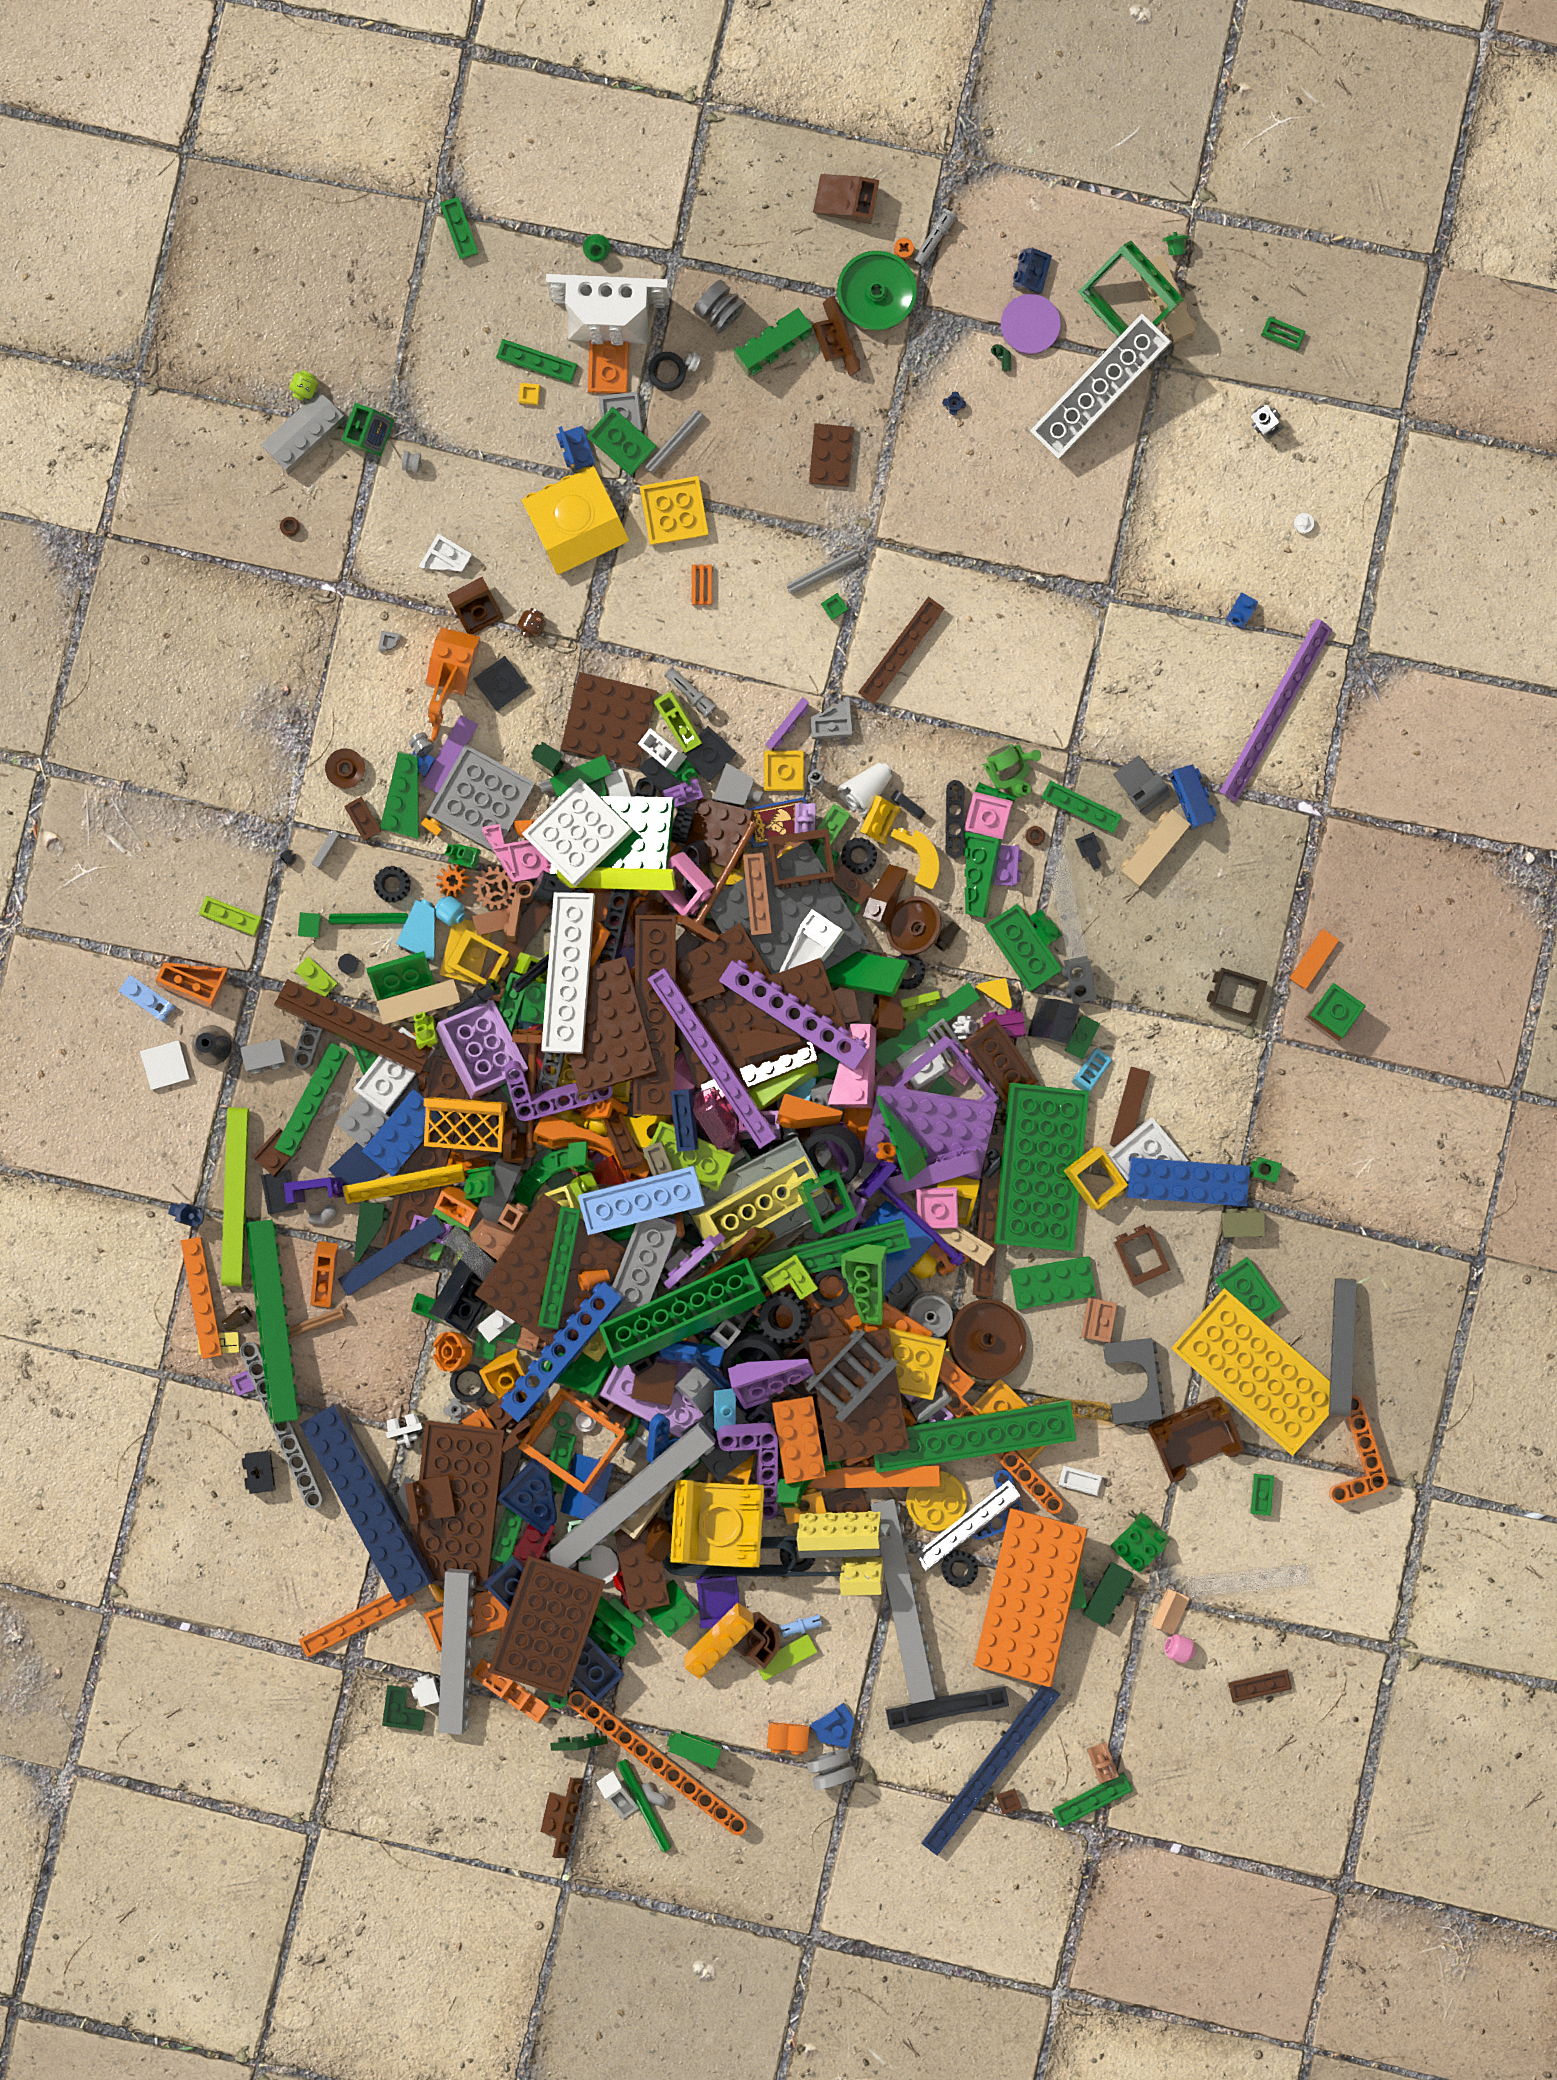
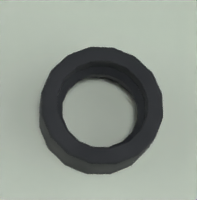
[648,352,686,391]
[812,1267,850,1307]
[450,1364,488,1402]

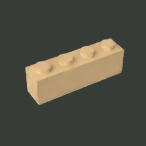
[1120,809,1191,888]
[377,979,461,1028]

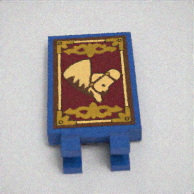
[746,797,806,849]

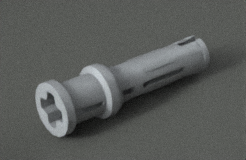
[912,208,958,267]
[664,667,717,719]

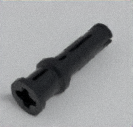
[446,978,501,1018]

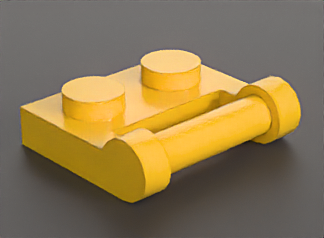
[860,795,901,845]

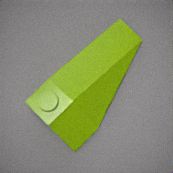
[748,1063,819,1111]

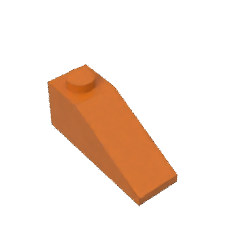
[776,1094,843,1129]
[310,1241,338,1308]

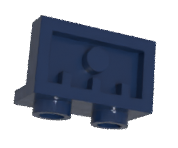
[1013,247,1052,294]

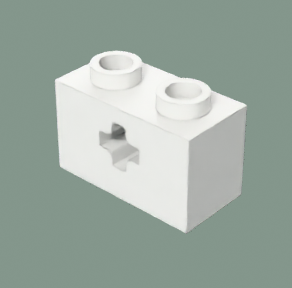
[638,728,687,772]

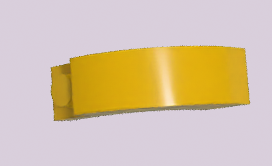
[890,828,939,891]

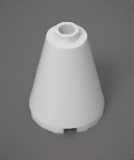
[837,763,892,817]

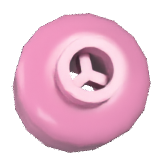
[1164,1634,1196,1663]

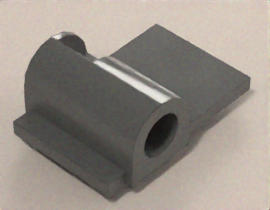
[1113,755,1170,816]

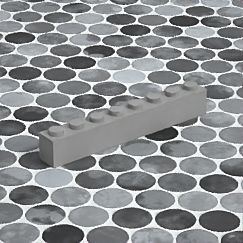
[438,1568,476,1735]

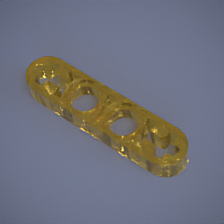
[1032,1397,1111,1420]

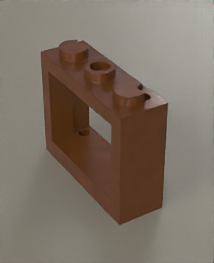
[767,828,835,889]

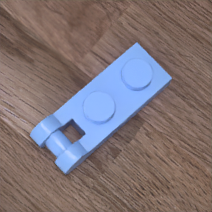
[119,975,176,1023]

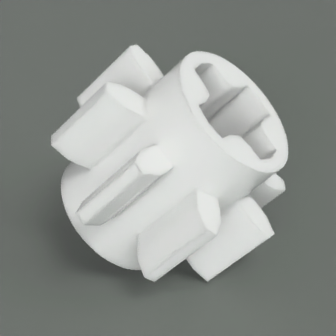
[952,1016,978,1040]

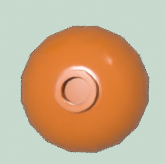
[433,1332,473,1372]

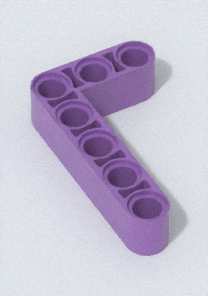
[504,1060,612,1121]
[717,1423,778,1520]

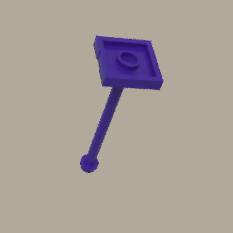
[854,1162,965,1266]

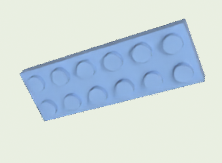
[578,1165,705,1235]

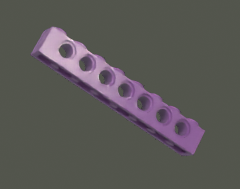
[719,959,870,1070]

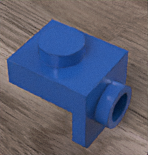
[1226,592,1258,628]

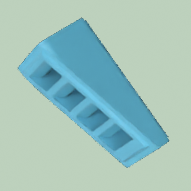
[1071,1048,1112,1091]

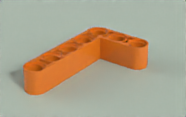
[1329,1395,1388,1503]

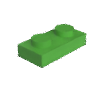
[817,803,851,846]

